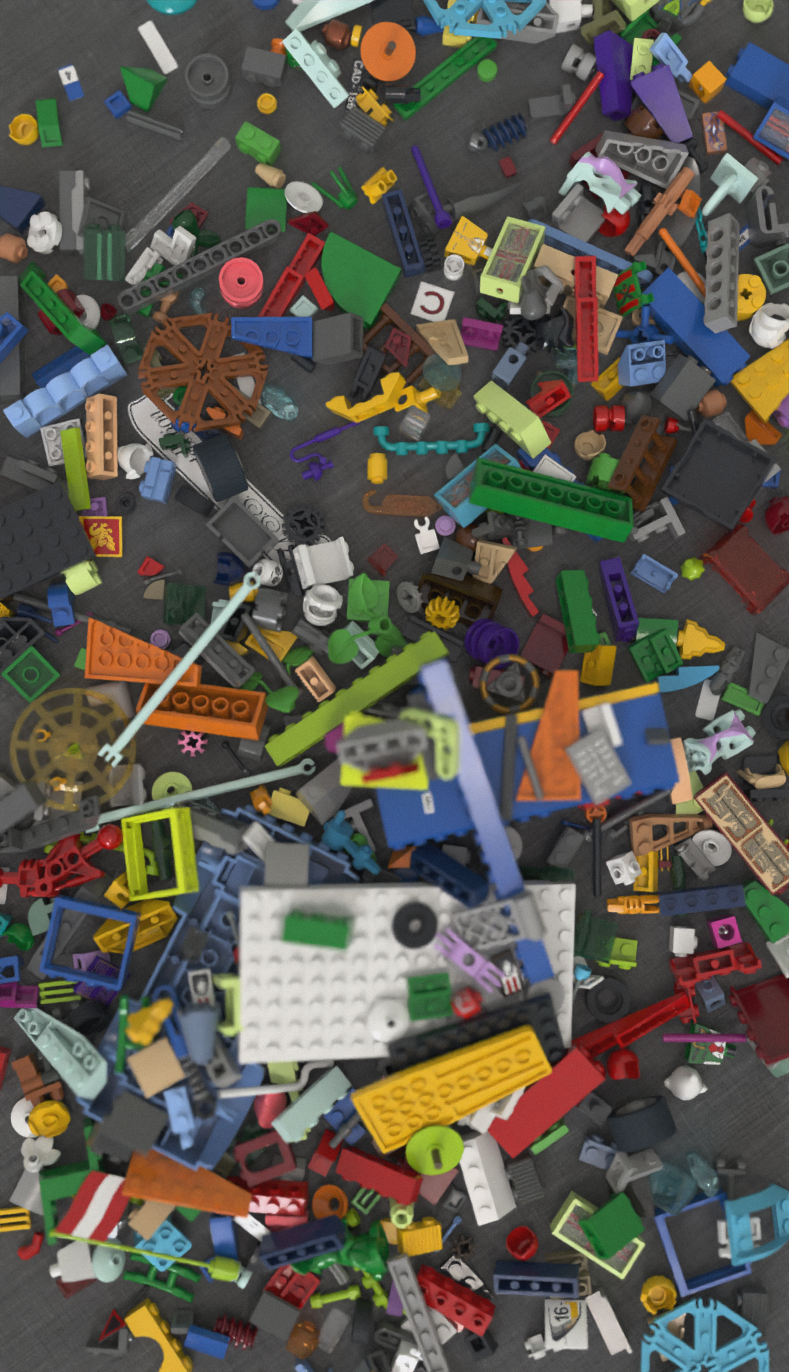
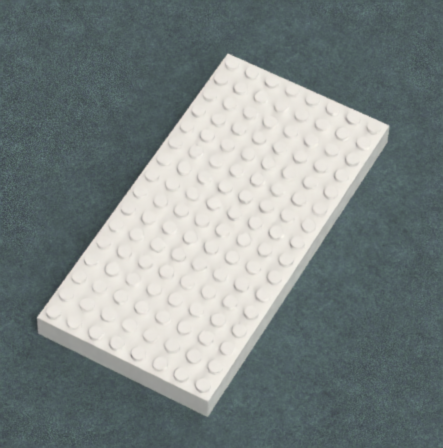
[237,879,575,1063]

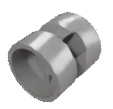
[561,44,597,82]

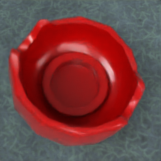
[506,1226,539,1261]

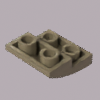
[544,1249,592,1300]

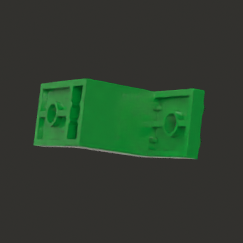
[39,1117,104,1245]

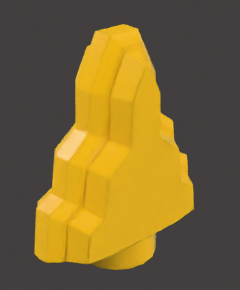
[676,619,725,660]
[126,998,174,1045]

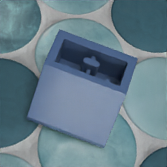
[618,340,666,387]

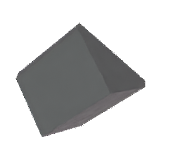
[247,1290,301,1341]

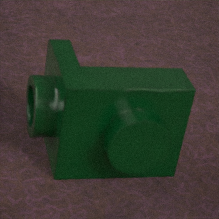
[475,297,507,323]
[158,433,191,458]

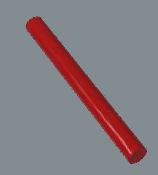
[549,71,605,145]
[716,109,783,165]

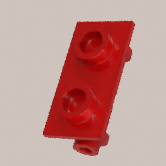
[673,982,700,1024]

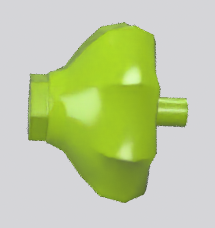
[680,557,705,581]

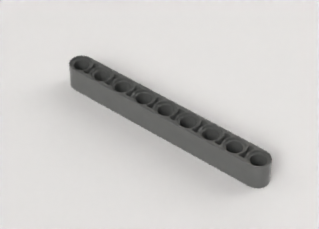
[118,219,281,314]

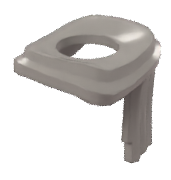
[534,265,564,306]

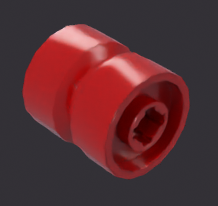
[593,405,625,432]

